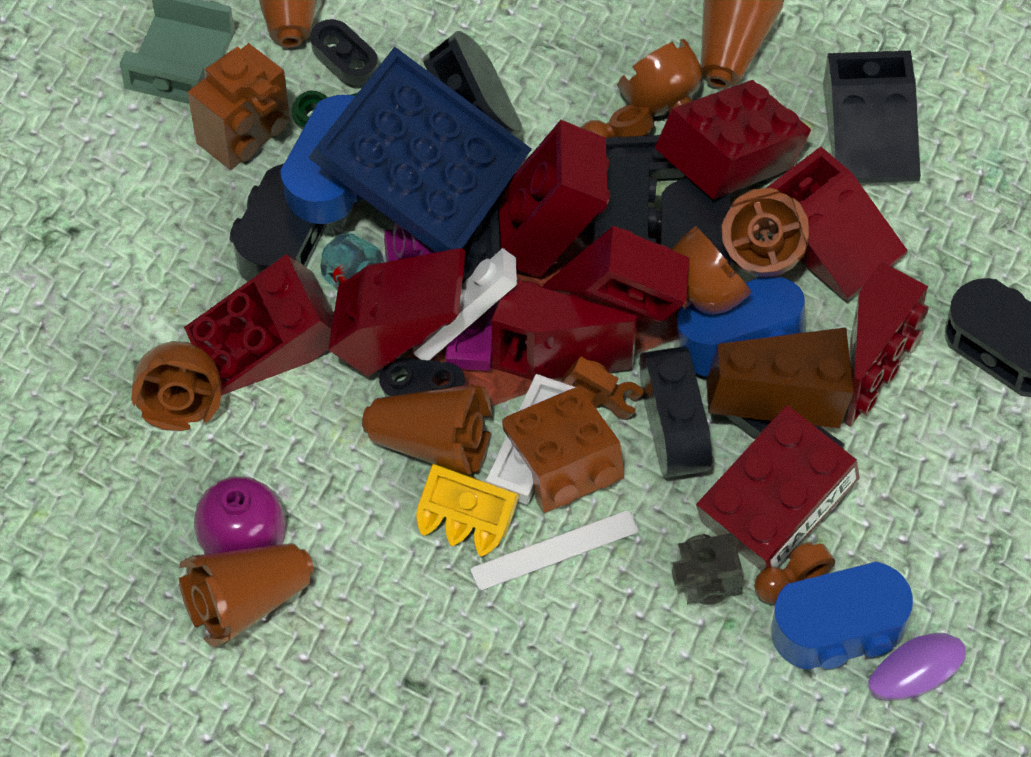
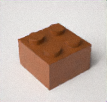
[188,43,290,170]

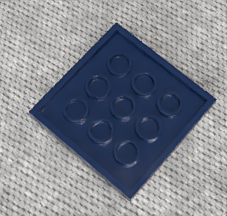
[308,46,532,252]

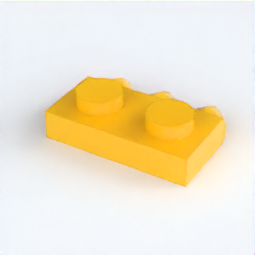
[416,464,520,557]

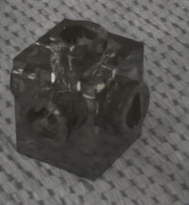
[671,533,744,605]

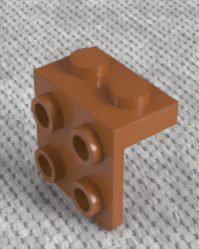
[502,388,624,513]

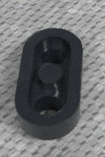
[310,19,378,86]
[379,358,468,397]

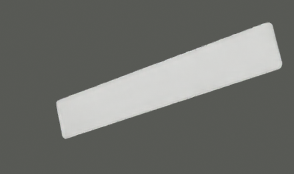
[470,511,639,590]

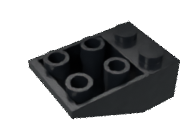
[823,50,921,183]

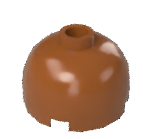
[617,39,702,117]
[722,188,810,278]
[672,226,752,315]
[131,341,221,431]

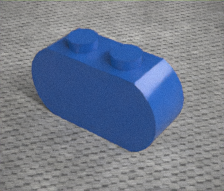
[280,95,362,224]
[677,276,806,377]
[771,562,913,670]

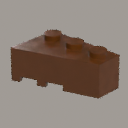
[706,327,853,429]

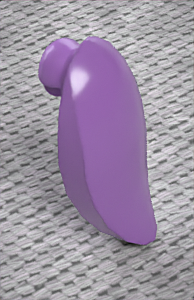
[868,633,966,701]

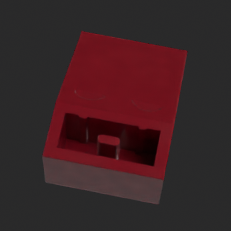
[766,146,908,301]
[543,226,689,322]
[328,248,466,377]
[184,254,334,396]
[845,262,929,427]
[491,280,637,381]

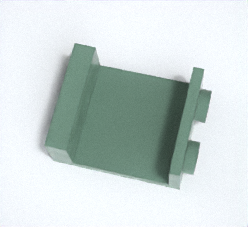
[120,0,235,104]

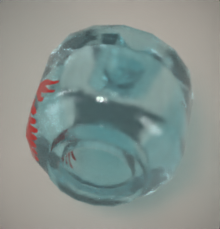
[320,233,384,288]

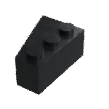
[592,156,657,243]

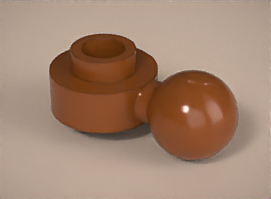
[581,104,654,138]
[754,542,835,604]

